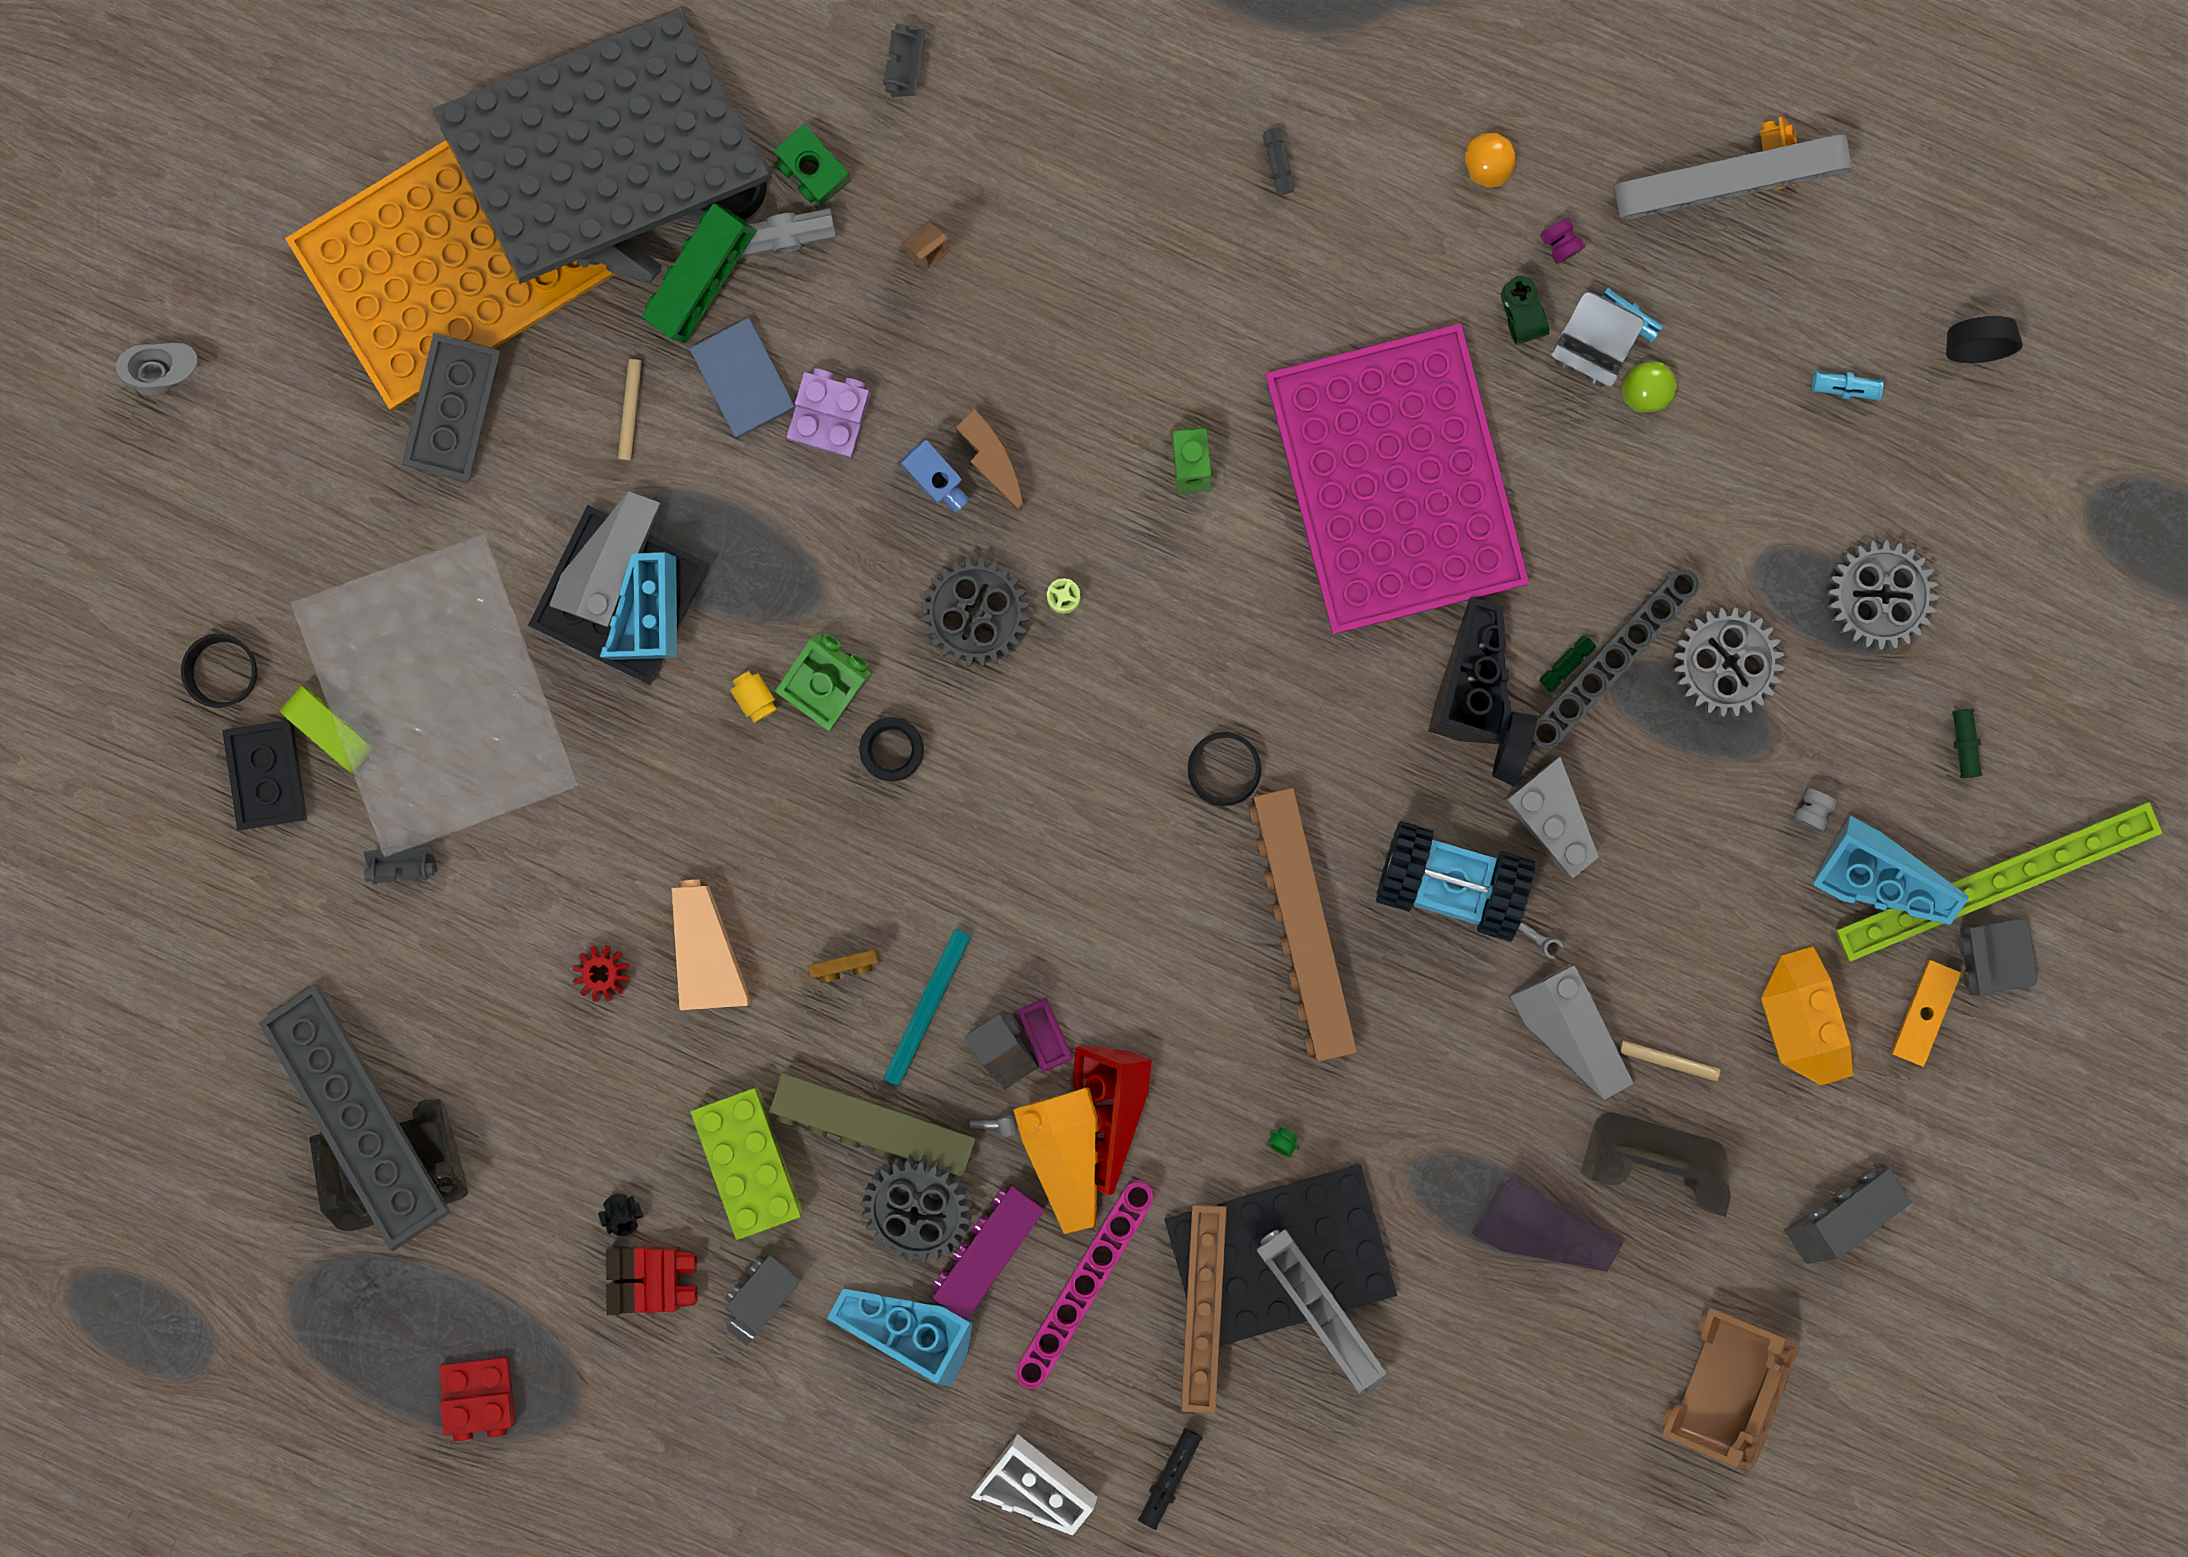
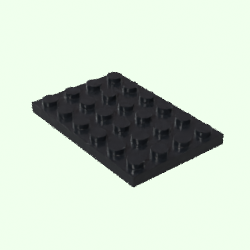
[1164,1164,1397,1346]

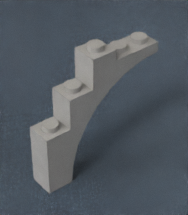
[1257,1229,1390,1397]

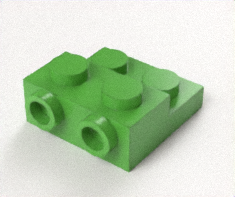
[775,633,872,731]

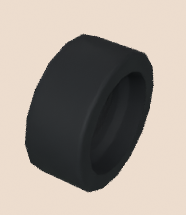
[859,717,924,782]

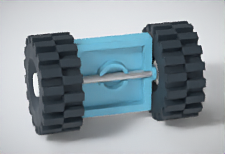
[1376,821,1536,942]

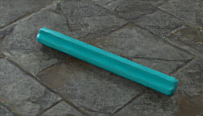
[884,929,970,1086]

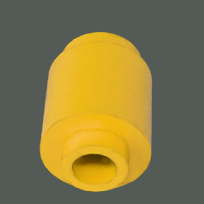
[730,671,777,723]

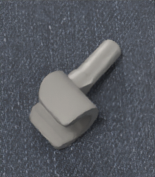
[1519,922,1563,959]
[970,1116,1019,1138]

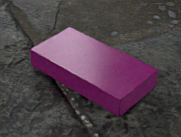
[1016,997,1074,1073]

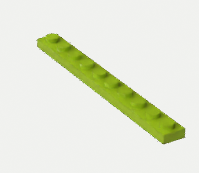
[1834,802,2163,962]

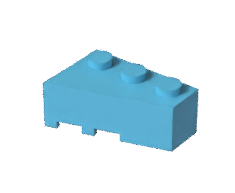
[600,552,677,660]

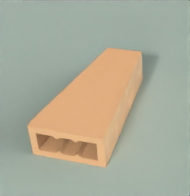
[671,880,751,1010]

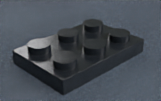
[222,720,307,831]

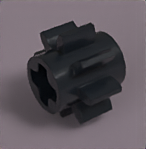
[598,1194,643,1236]

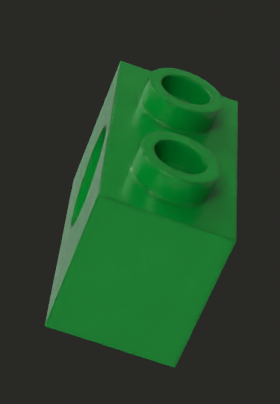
[774,124,851,207]

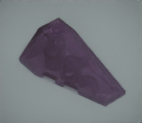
[1472,1175,1624,1272]

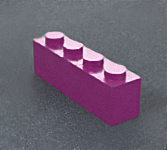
[932,1184,1045,1320]

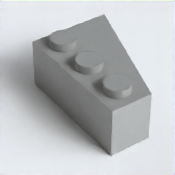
[1503,757,1599,879]

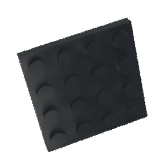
[528,505,710,686]

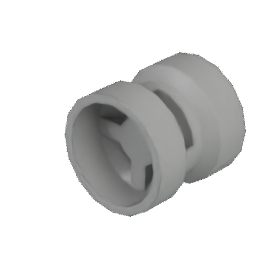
[1793,788,1838,833]

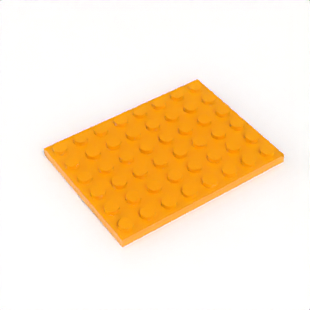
[285,140,616,411]

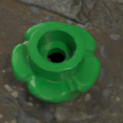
[1267,1127,1300,1157]

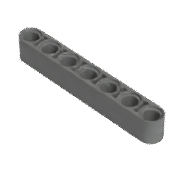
[1532,569,1700,750]

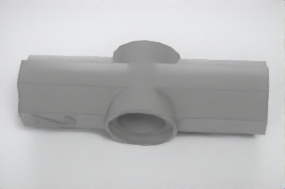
[740,209,837,258]

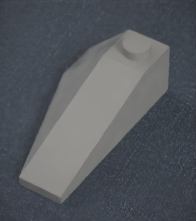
[1510,964,1634,1100]

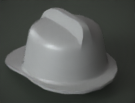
[116,343,198,396]

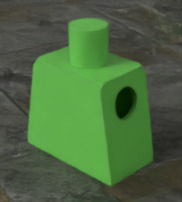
[1171,427,1211,494]

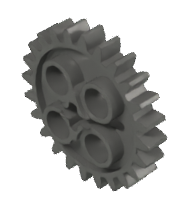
[921,557,1030,667]
[861,1155,973,1263]

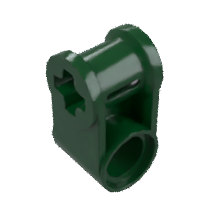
[1501,276,1549,345]

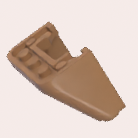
[1661,1308,1799,1469]

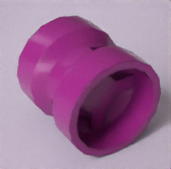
[1540,218,1586,264]

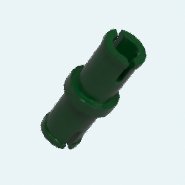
[1952,709,1983,778]

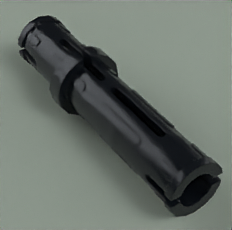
[1138,1428,1203,1530]

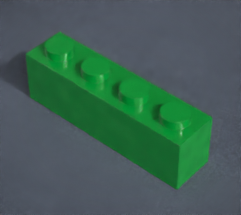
[641,203,757,343]

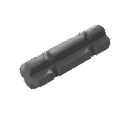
[1263,128,1295,195]

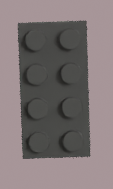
[402,333,501,482]

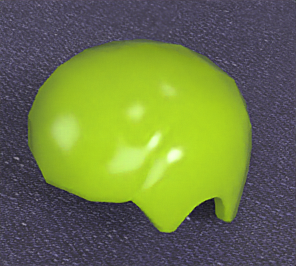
[1621,362,1677,413]

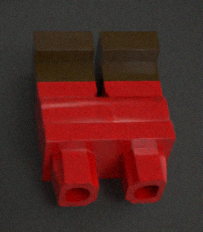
[606,1246,698,1315]

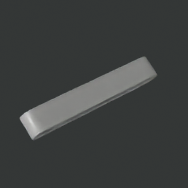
[1614,135,1853,220]

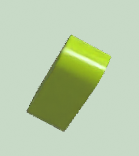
[279,685,376,774]

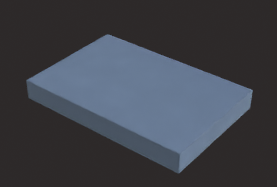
[689,318,795,439]

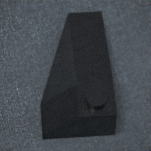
[1428,597,1511,745]

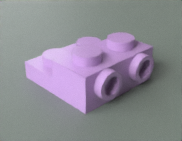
[786,368,871,459]

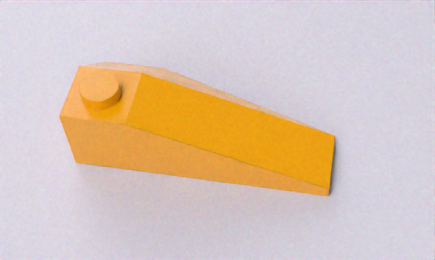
[1013,1087,1098,1234]

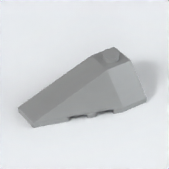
[549,491,661,629]

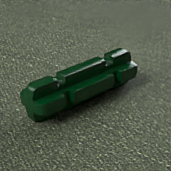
[1539,635,1596,692]

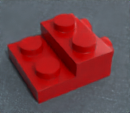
[439,1356,516,1441]

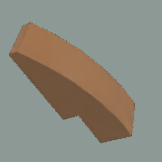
[900,222,950,272]
[956,409,1024,512]

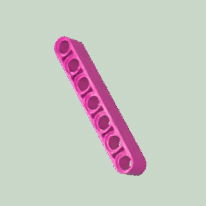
[1016,1180,1153,1389]

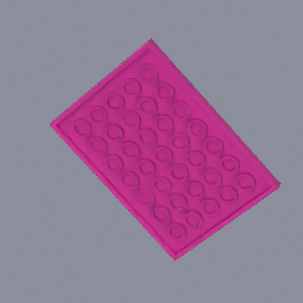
[1265,324,1529,635]

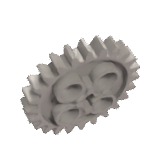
[1826,540,1939,651]
[1672,607,1784,717]

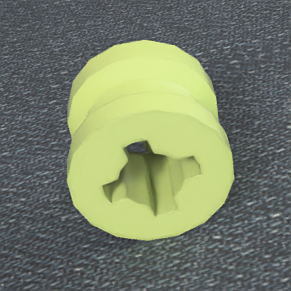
[1047,578,1080,614]

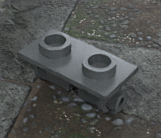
[883,24,926,97]
[364,845,438,885]

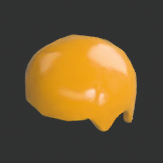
[1464,132,1516,188]

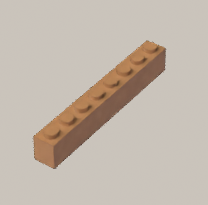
[1248,788,1357,1062]

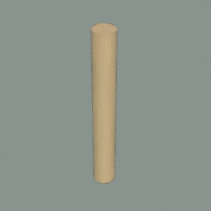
[618,359,642,461]
[1619,1040,1720,1082]

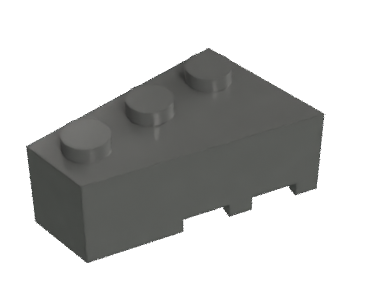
[965,1011,1039,1089]
[1784,1168,1912,1264]

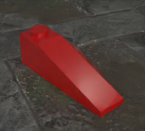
[1073,1046,1152,1195]

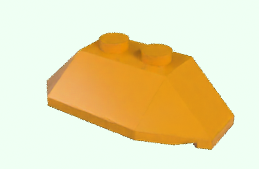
[1760,946,1853,1086]

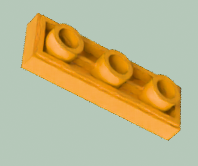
[1890,960,1961,1067]

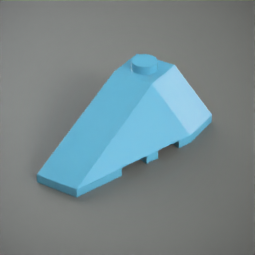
[1813,816,1969,925]
[827,1289,972,1387]

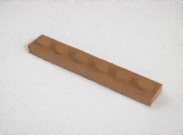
[1181,1204,1227,1413]

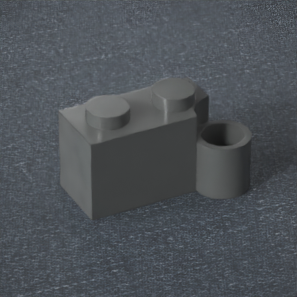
[724,1255,801,1345]

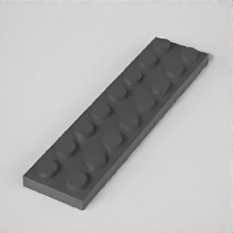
[258,985,451,1251]

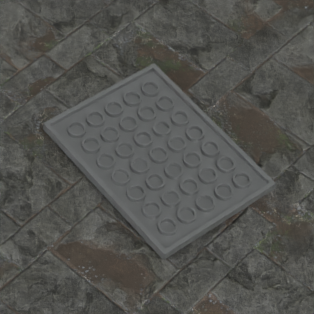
[432,9,768,284]

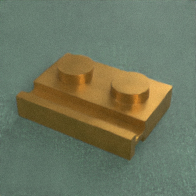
[808,949,880,983]

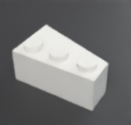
[971,1434,1098,1535]

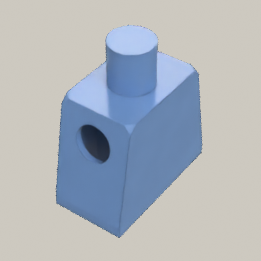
[898,440,970,513]

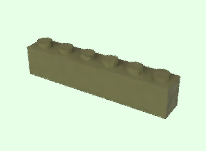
[769,1072,977,1179]

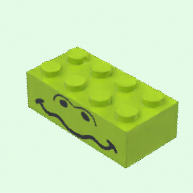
[690,1086,804,1240]

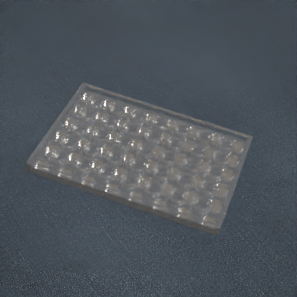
[290,534,578,858]

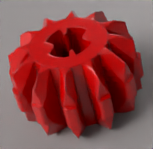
[572,945,631,1002]

